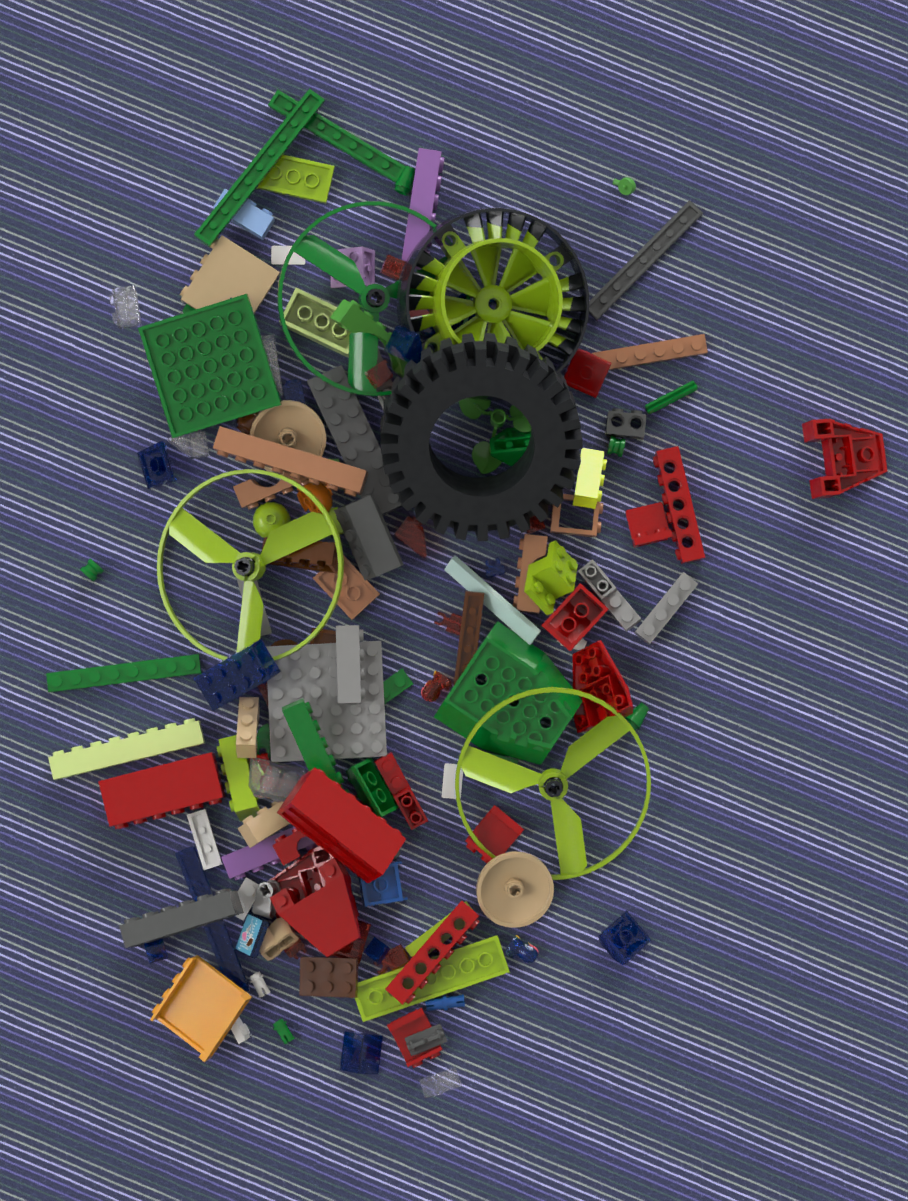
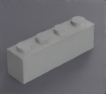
[634,572,698,645]
[336,625,365,704]

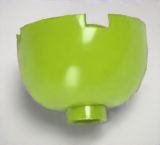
[253,502,291,538]

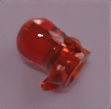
[421,671,452,702]

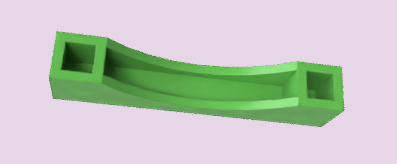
[330,299,417,378]

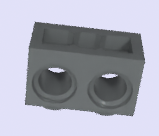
[605,408,646,440]

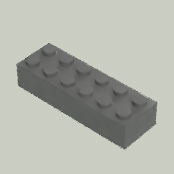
[119,888,244,948]

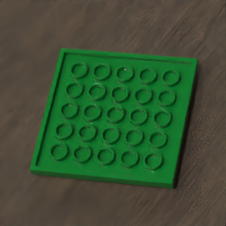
[138,294,282,438]

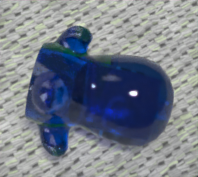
[505,935,539,964]

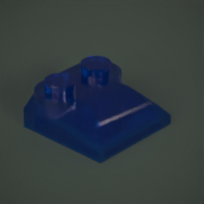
[598,910,651,965]

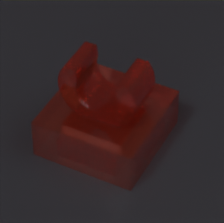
[380,254,406,280]
[284,936,307,960]

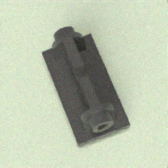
[404,1024,448,1056]

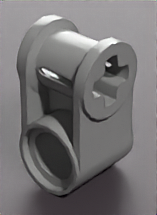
[252,880,281,919]

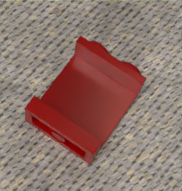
[465,805,524,863]
[387,1007,443,1068]

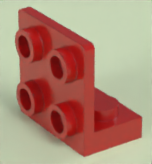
[625,502,673,548]

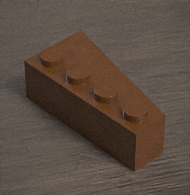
[261,537,338,574]

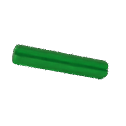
[645,381,698,414]

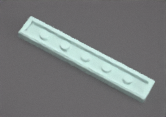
[444,555,541,645]

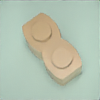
[255,918,299,961]

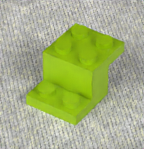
[524,540,578,615]

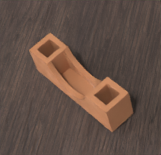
[233,472,309,510]
[513,534,548,614]

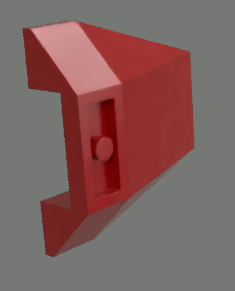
[572,640,633,733]

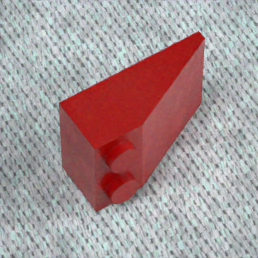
[541,583,609,652]

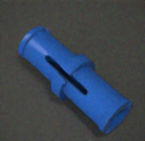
[425,994,465,1011]

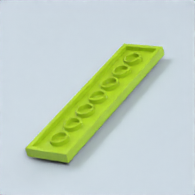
[355,935,510,1022]

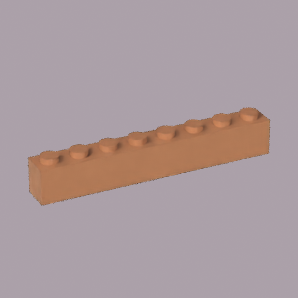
[213,426,368,497]

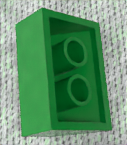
[345,757,399,817]

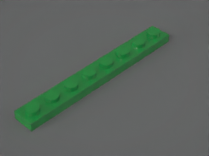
[46,654,201,693]

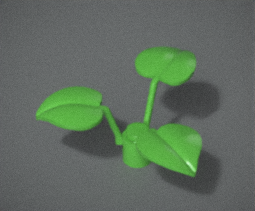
[459,398,531,474]

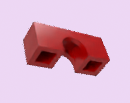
[272,828,319,866]

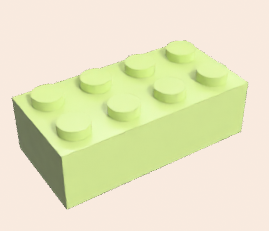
[279,288,351,358]

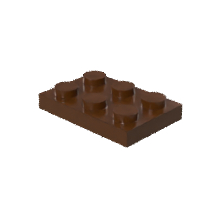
[299,957,358,998]

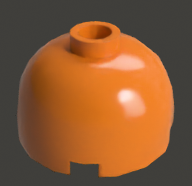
[297,483,333,514]

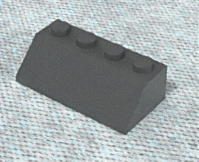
[334,494,404,581]

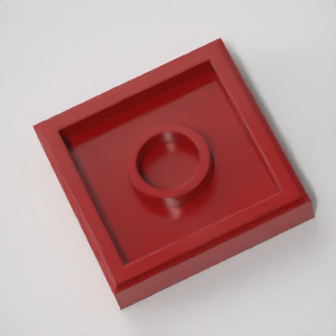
[564,348,612,398]

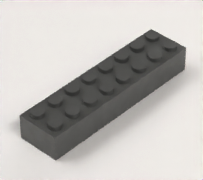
[307,365,403,516]

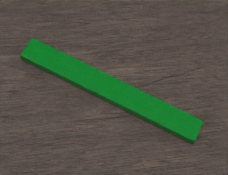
[268,89,405,183]

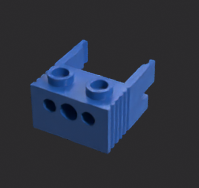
[358,861,408,907]

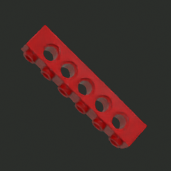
[653,446,705,564]
[385,901,480,1005]

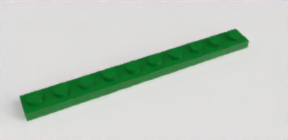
[194,88,325,248]

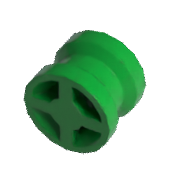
[607,436,626,457]
[80,558,104,582]

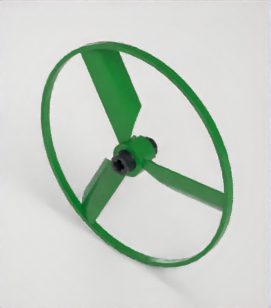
[277,201,470,396]

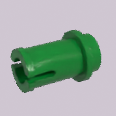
[273,1018,295,1044]

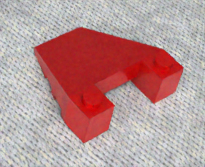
[802,419,887,499]
[268,846,359,918]
[270,858,361,957]

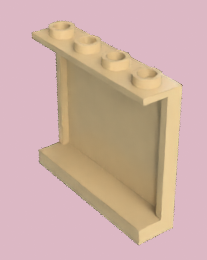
[180,235,280,314]

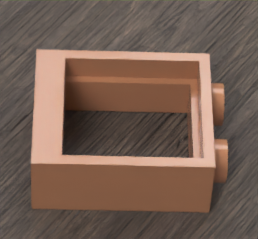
[550,494,603,538]

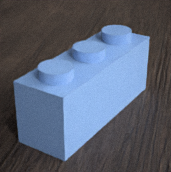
[213,189,275,240]

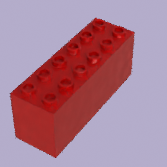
[98,752,226,829]
[277,767,406,883]

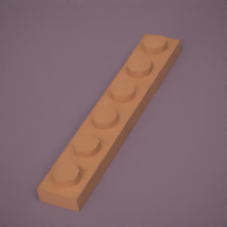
[592,334,708,370]

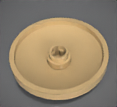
[250,400,326,475]
[476,851,554,928]

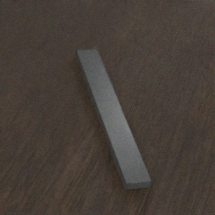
[589,200,703,321]

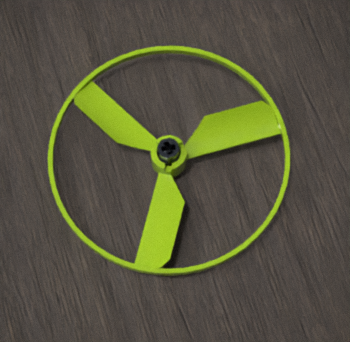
[157,469,344,664]
[455,687,651,880]

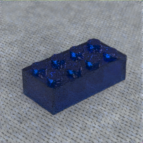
[193,639,281,711]

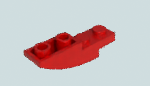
[374,752,428,830]

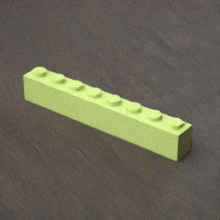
[48,718,205,780]

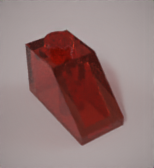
[394,516,427,559]

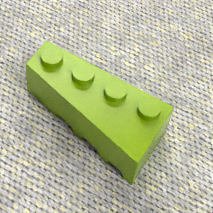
[217,735,261,821]

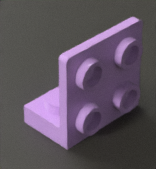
[331,247,375,288]

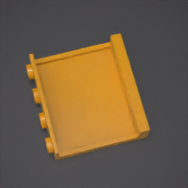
[150,955,252,1062]

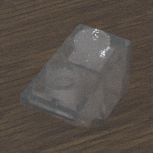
[167,430,210,459]

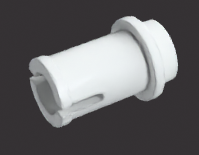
[249,971,270,998]

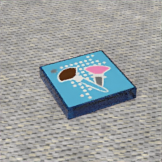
[235,913,269,959]

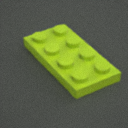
[256,155,335,204]

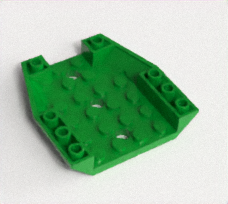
[434,621,583,765]

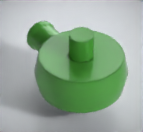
[613,177,636,195]

